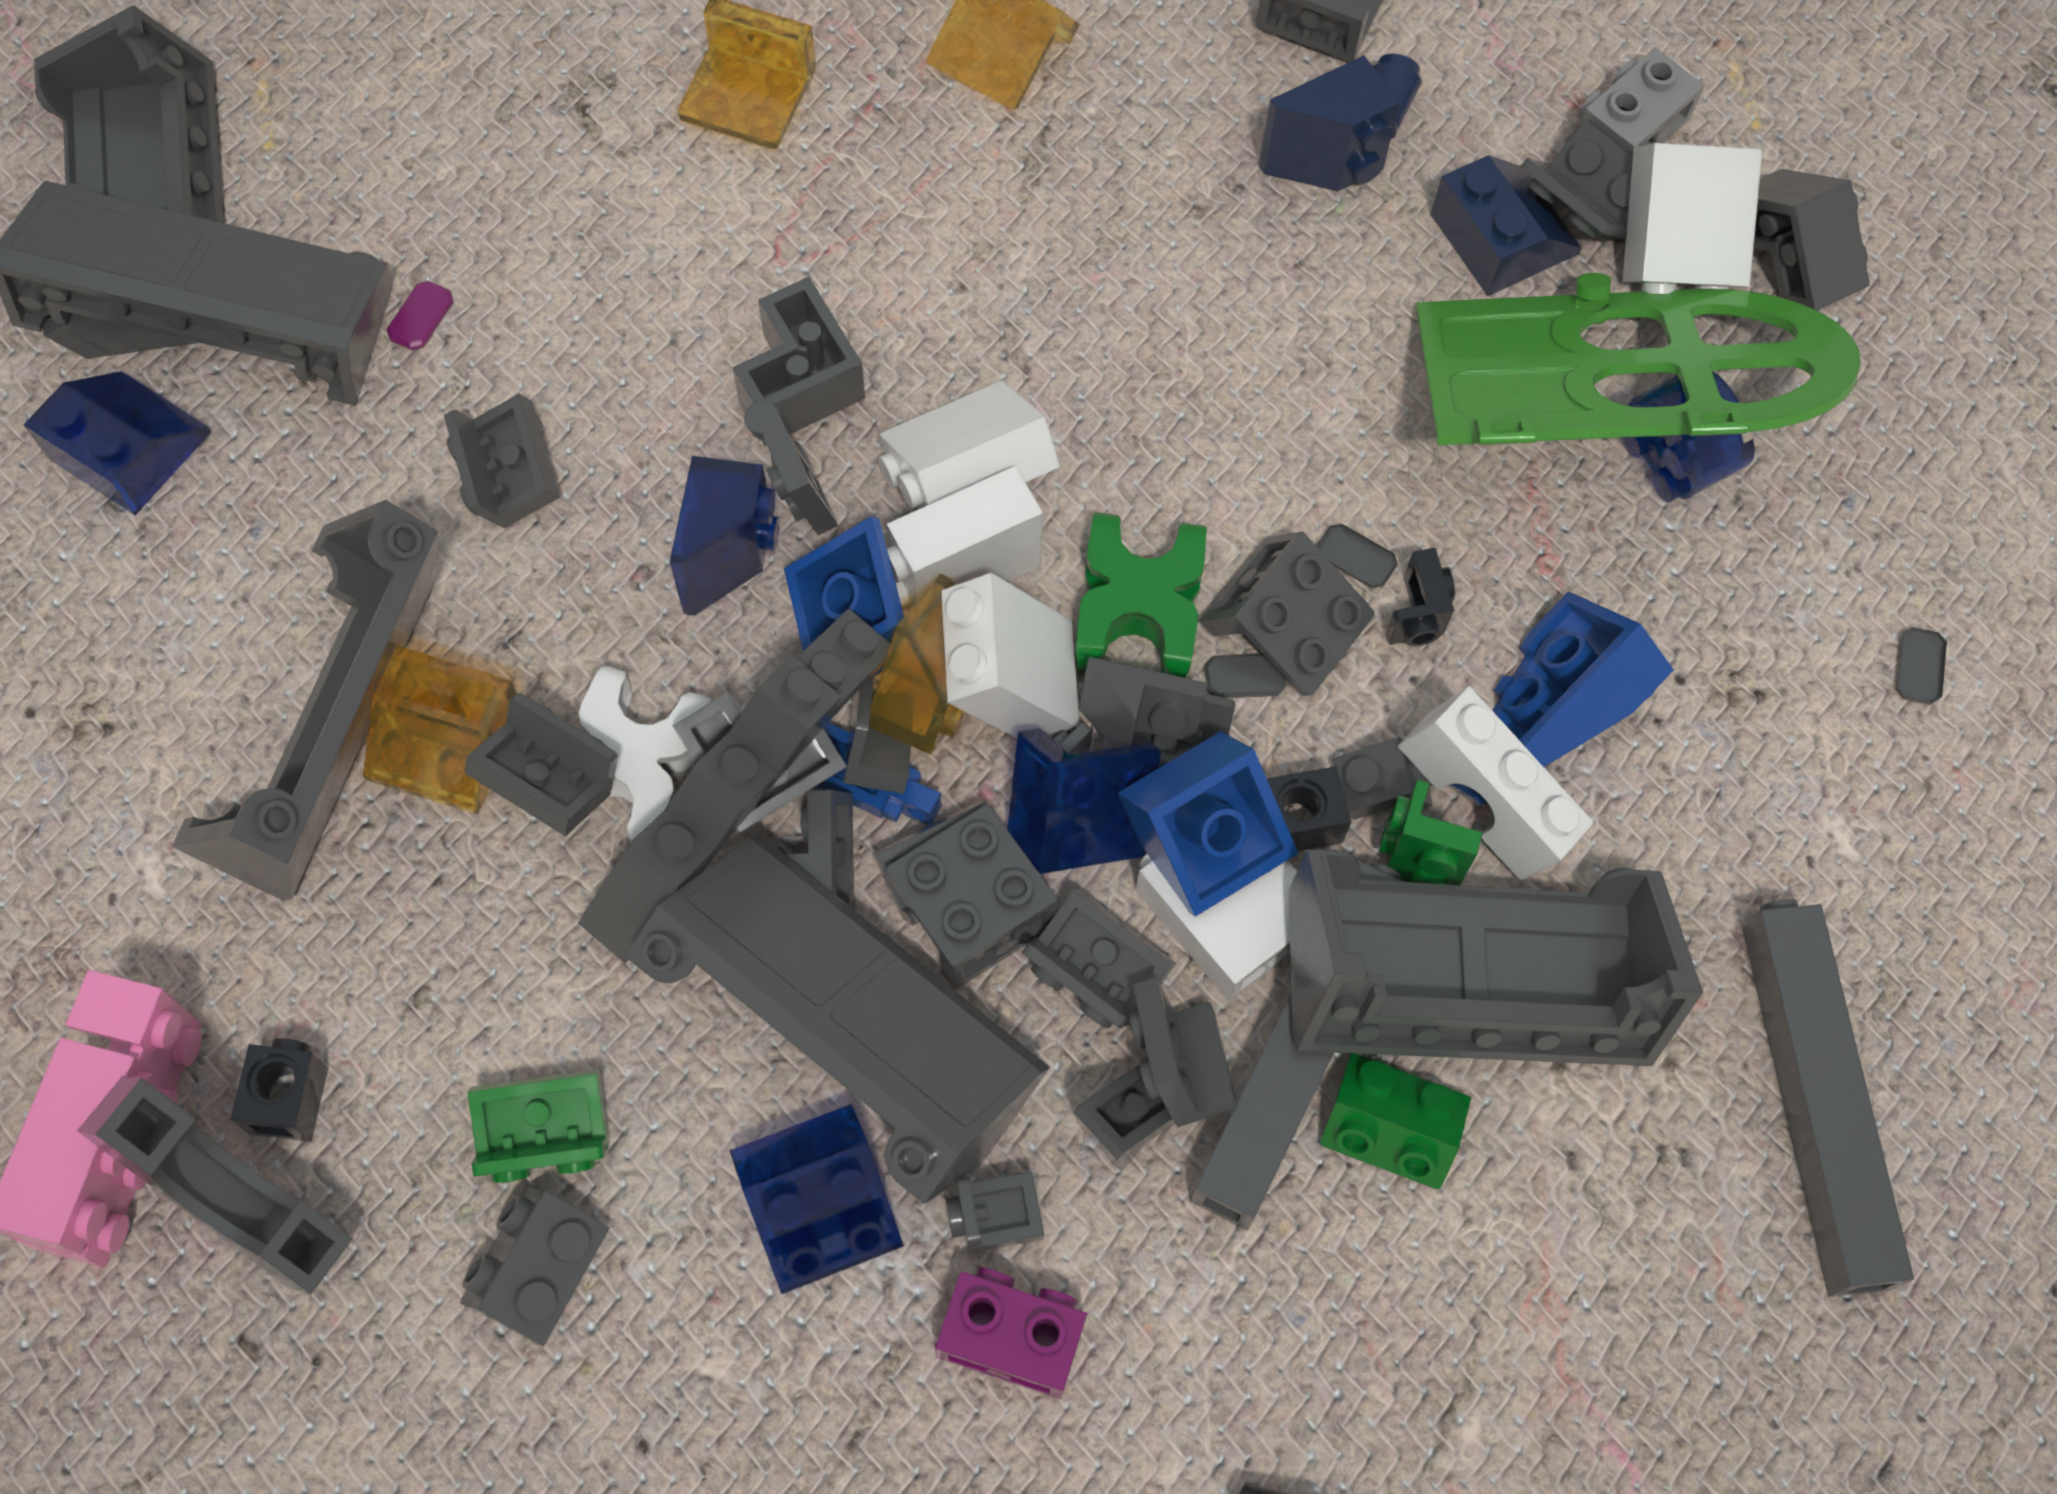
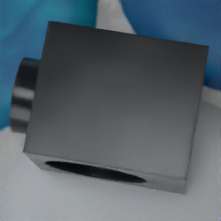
[1267,766,1351,851]
[230,1038,328,1142]

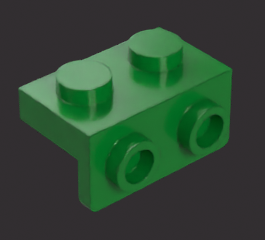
[1378,779,1483,885]
[1320,1053,1471,1189]
[467,1069,610,1183]

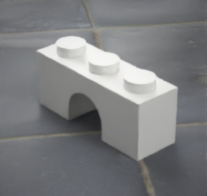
[1398,686,1594,881]

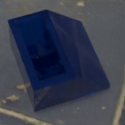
[729,1104,904,1295]

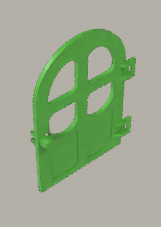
[1416,273,1860,445]

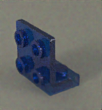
[1007,728,1161,874]

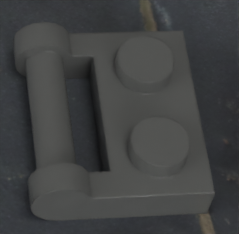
[744,400,838,535]

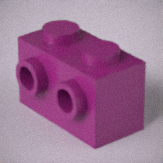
[935,1267,1087,1400]

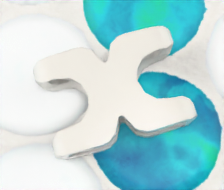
[575,666,713,842]

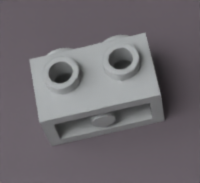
[1578,47,1705,155]

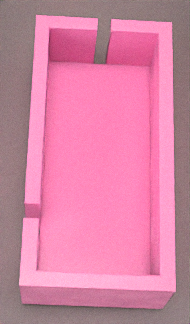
[0,970,202,1269]

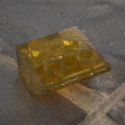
[363,645,517,815]

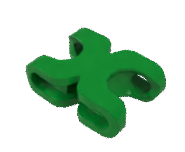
[1075,512,1207,678]

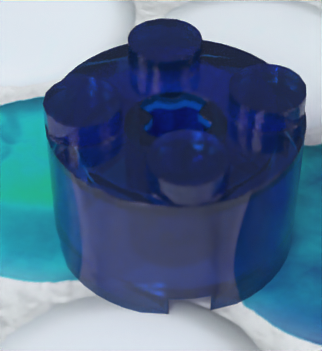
[1622,372,1755,503]

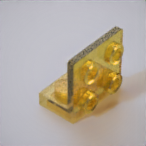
[678,0,816,149]
[927,0,1080,110]

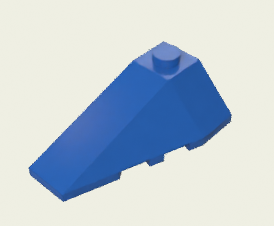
[1448,591,1674,806]

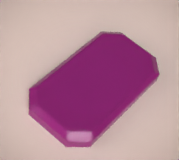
[387,281,454,351]

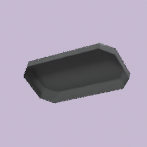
[1317,524,1398,588]
[1896,627,1947,705]
[1205,654,1286,698]

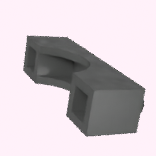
[77,1076,353,1295]

